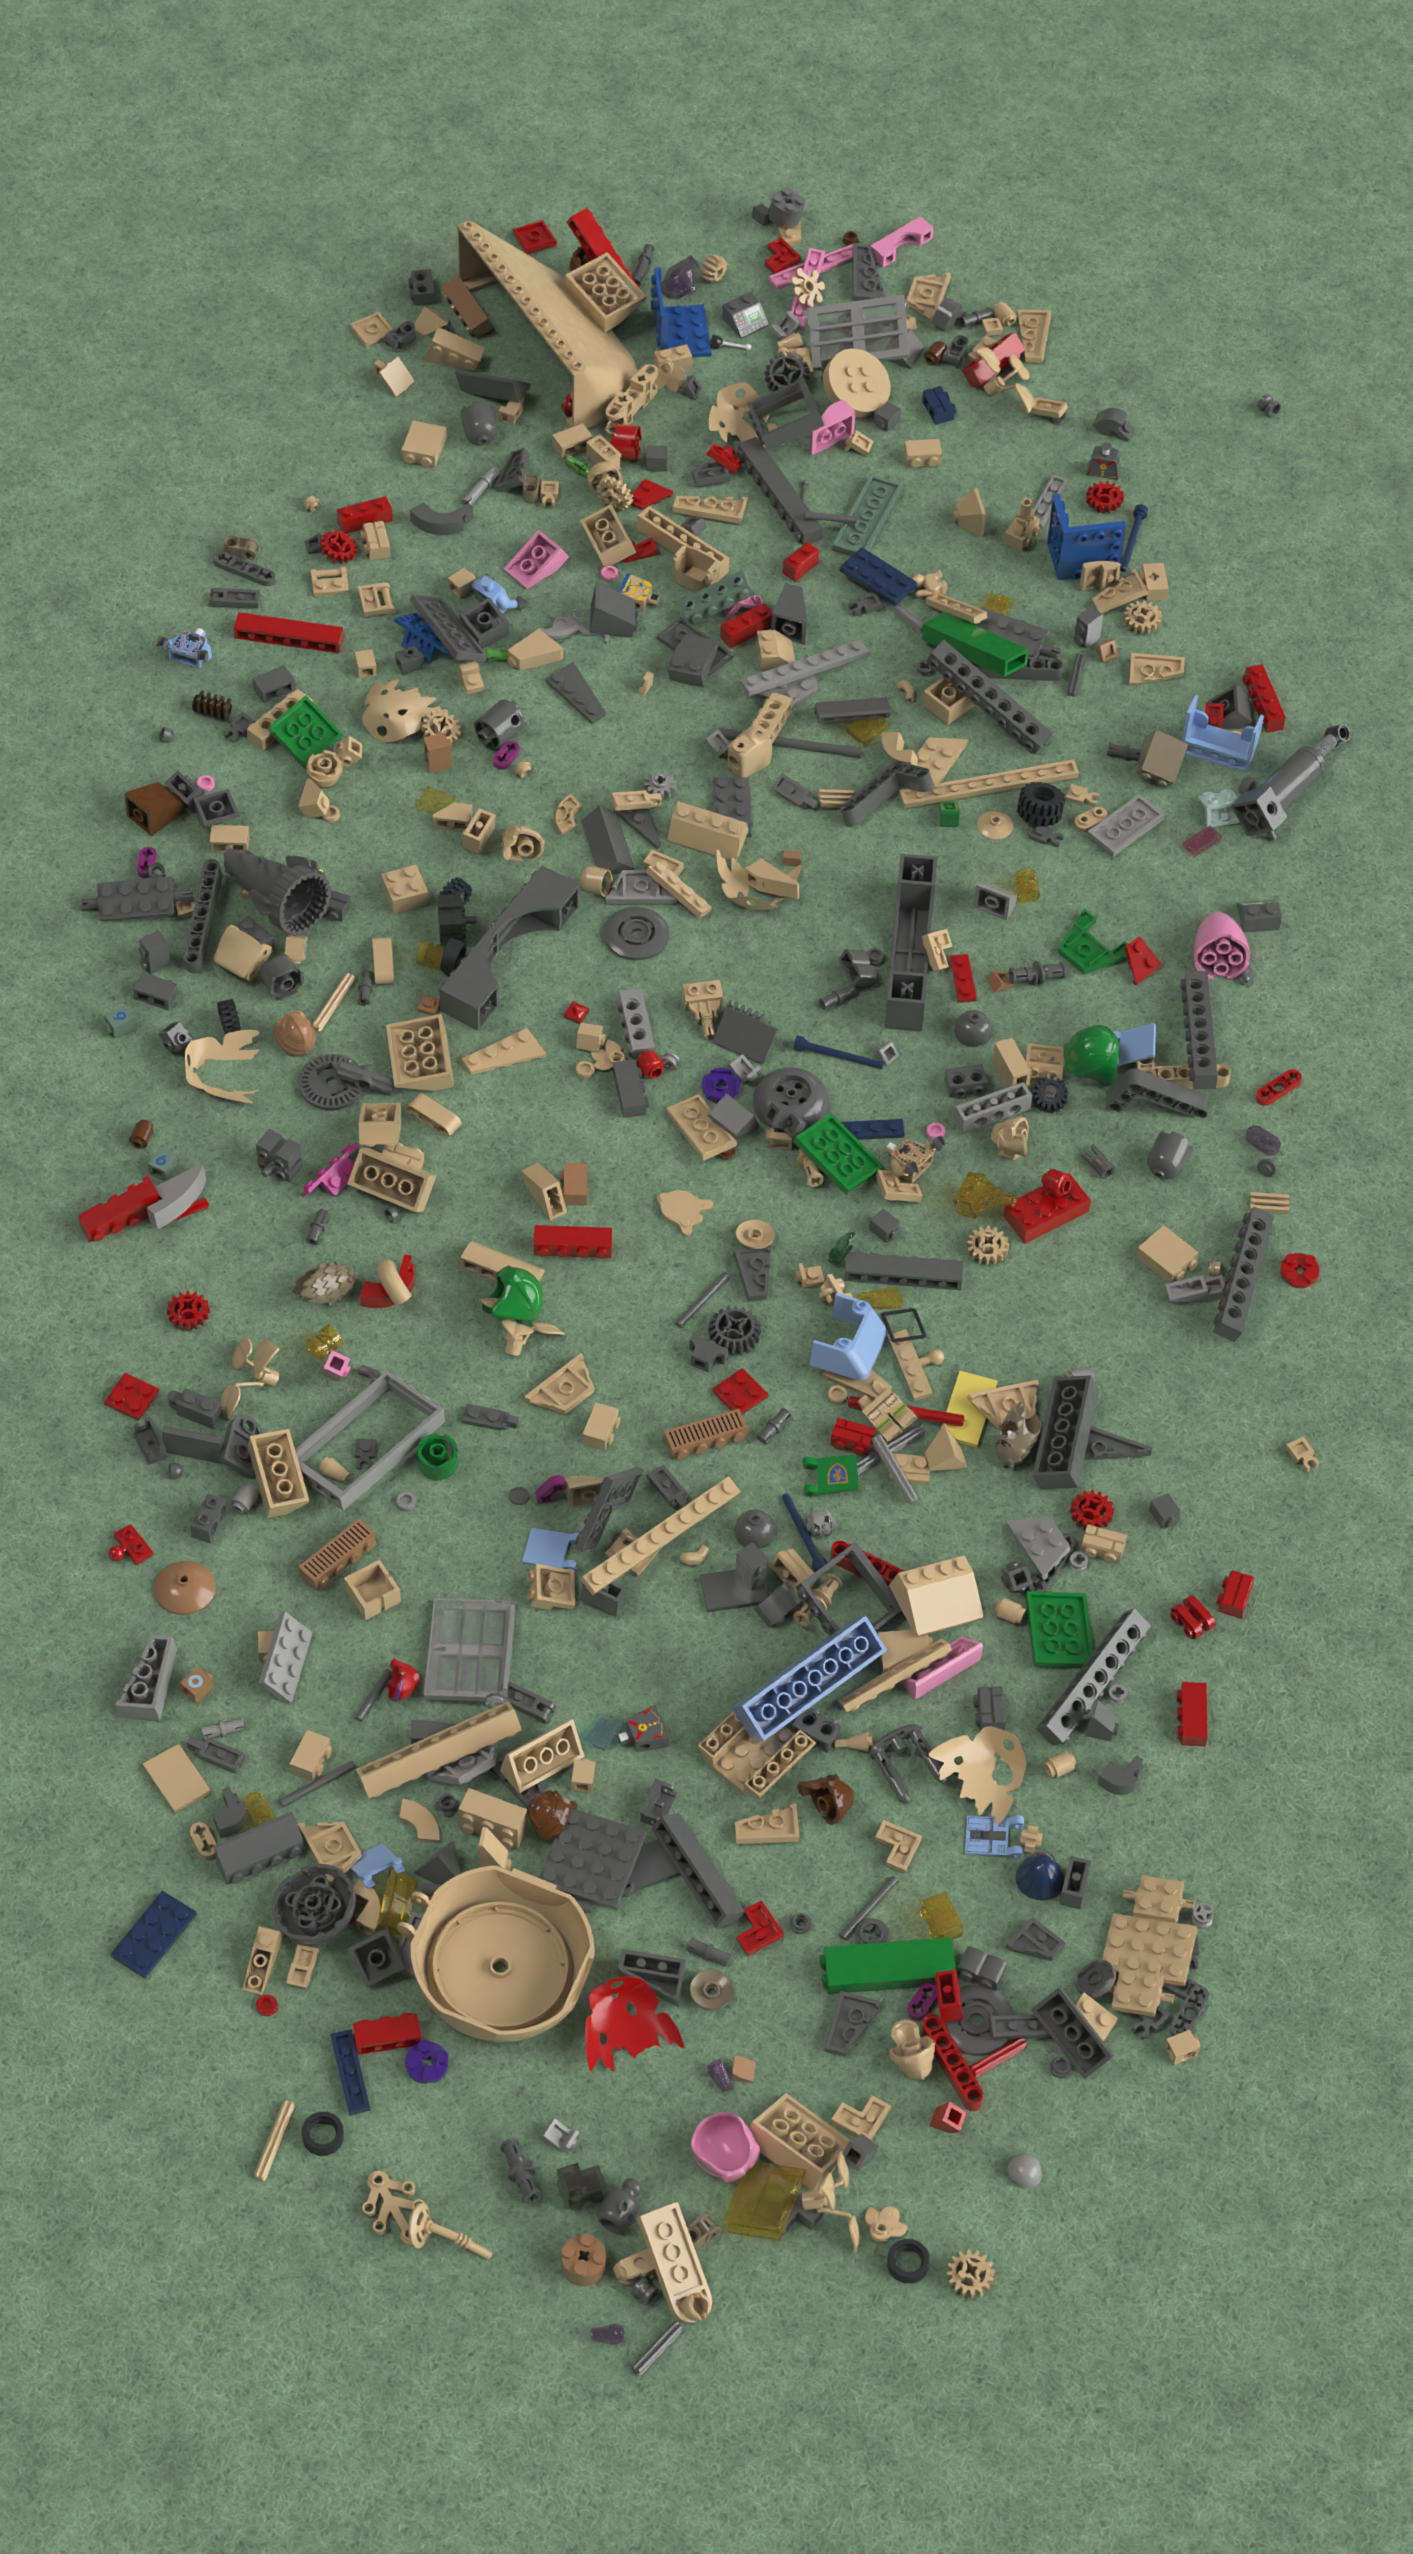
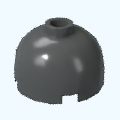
[954,1010,992,1047]
[734,1509,775,1548]

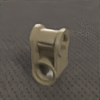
[522,473,541,504]
[224,535,258,560]
[687,2212,722,2251]

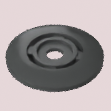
[604,907,669,960]
[298,1054,363,1110]
[939,1985,1014,2055]

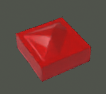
[564,1001,589,1024]

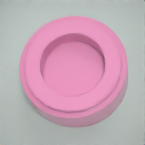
[601,566,618,582]
[196,775,215,792]
[926,1123,945,1140]

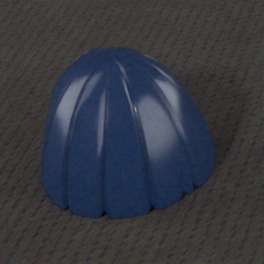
[1015,1852,1064,1901]

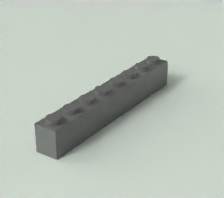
[736,437,823,545]

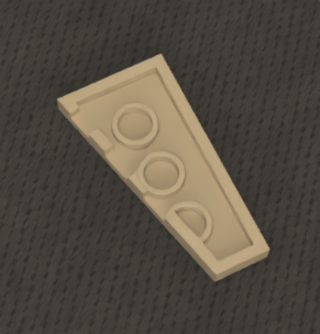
[1017,310,1051,363]
[672,496,748,524]
[462,1028,546,1075]

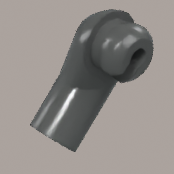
[1238,777,1255,795]
[1238,965,1254,985]
[359,1365,381,1384]

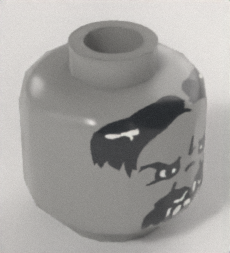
[806,1510,836,1537]

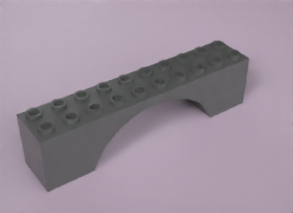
[885,854,937,1031]
[439,866,580,1030]

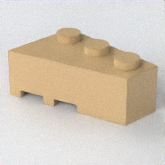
[423,327,485,371]

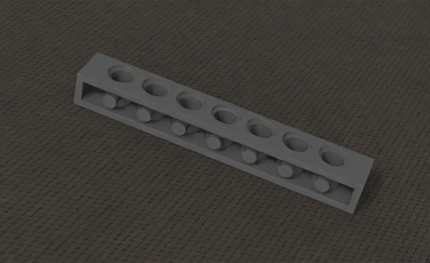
[926,640,1053,754]
[1180,971,1218,1089]
[1213,1207,1274,1342]
[1036,1608,1151,1745]

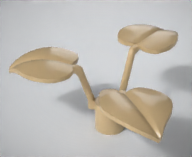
[975,348,1035,413]
[479,1298,565,1356]
[221,1337,279,1421]
[802,2150,859,2255]

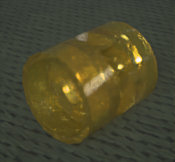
[1013,868,1040,903]
[416,940,445,970]
[305,1324,343,1361]

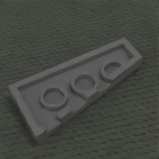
[852,243,886,301]
[546,662,606,724]

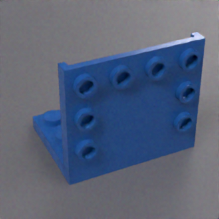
[651,267,711,358]
[1047,494,1126,580]

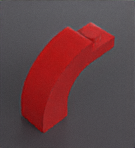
[360,1254,416,1308]

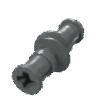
[1008,961,1067,985]
[500,2138,542,2204]

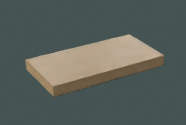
[666,1094,737,1161]

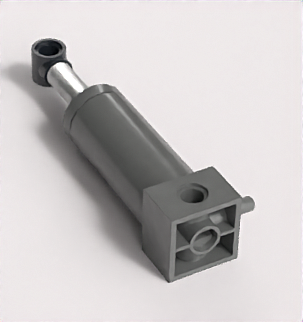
[1231,724,1351,840]

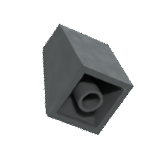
[590,582,638,637]
[771,583,807,645]

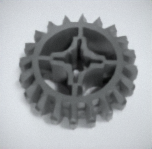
[764,352,810,392]
[708,1305,761,1356]

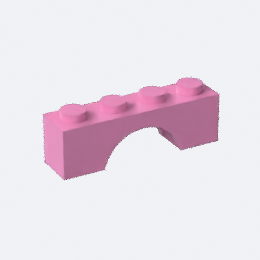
[870,216,934,268]

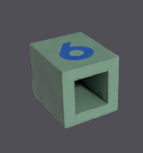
[104,1006,135,1038]
[148,1147,178,1181]

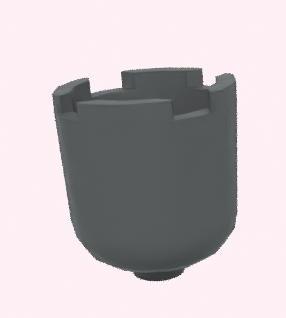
[460,400,497,445]
[1147,1131,1193,1179]

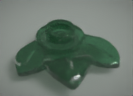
[828,1232,856,1265]

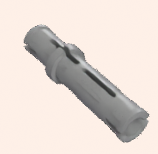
[461,466,499,505]

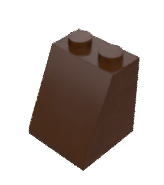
[124,782,184,836]

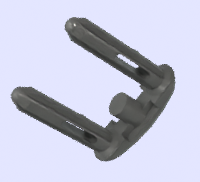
[869,1724,947,1804]

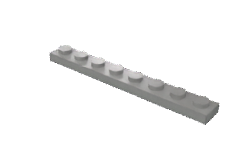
[739,640,869,696]

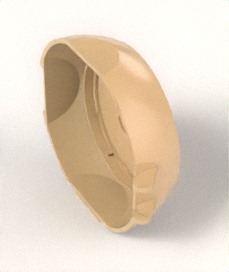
[397,1866,595,2042]

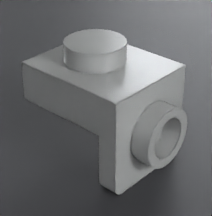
[770,311,800,339]
[704,729,733,757]
[727,1054,761,1084]
[540,2118,579,2152]

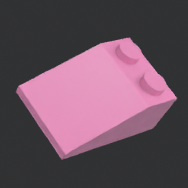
[810,399,855,455]
[504,530,569,589]

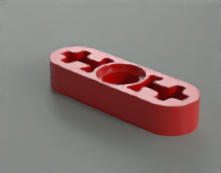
[1256,1069,1302,1106]

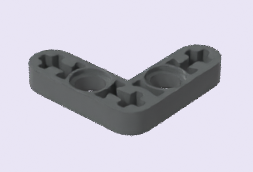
[1163,1978,1209,2036]

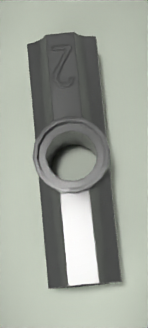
[335,1061,394,1095]

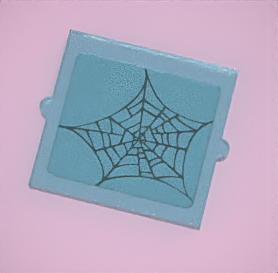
[579,1713,625,1750]

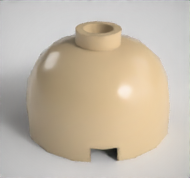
[587,461,623,495]

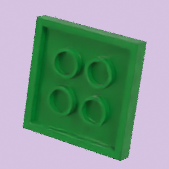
[267,695,343,769]

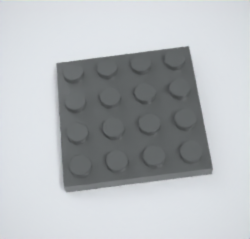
[539,1808,647,1910]

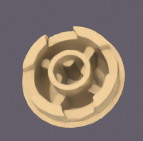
[307,750,343,787]

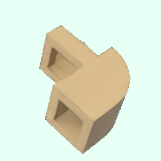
[457,661,484,694]

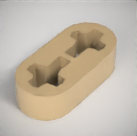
[190,1822,217,1860]

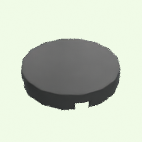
[1075,1960,1116,1999]

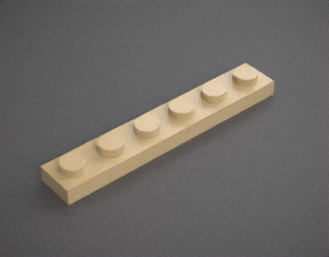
[837,1639,952,1712]

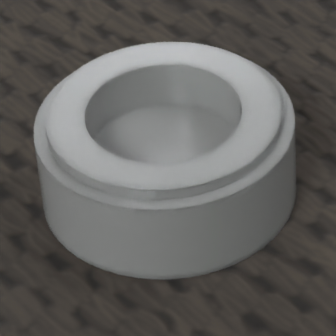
[396,1492,416,1511]

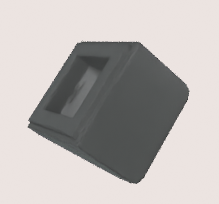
[681,517,707,536]
[305,533,323,554]

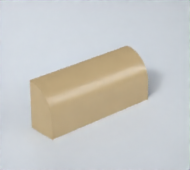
[460,1241,545,1281]

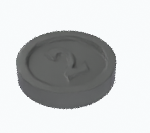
[509,1487,529,1505]

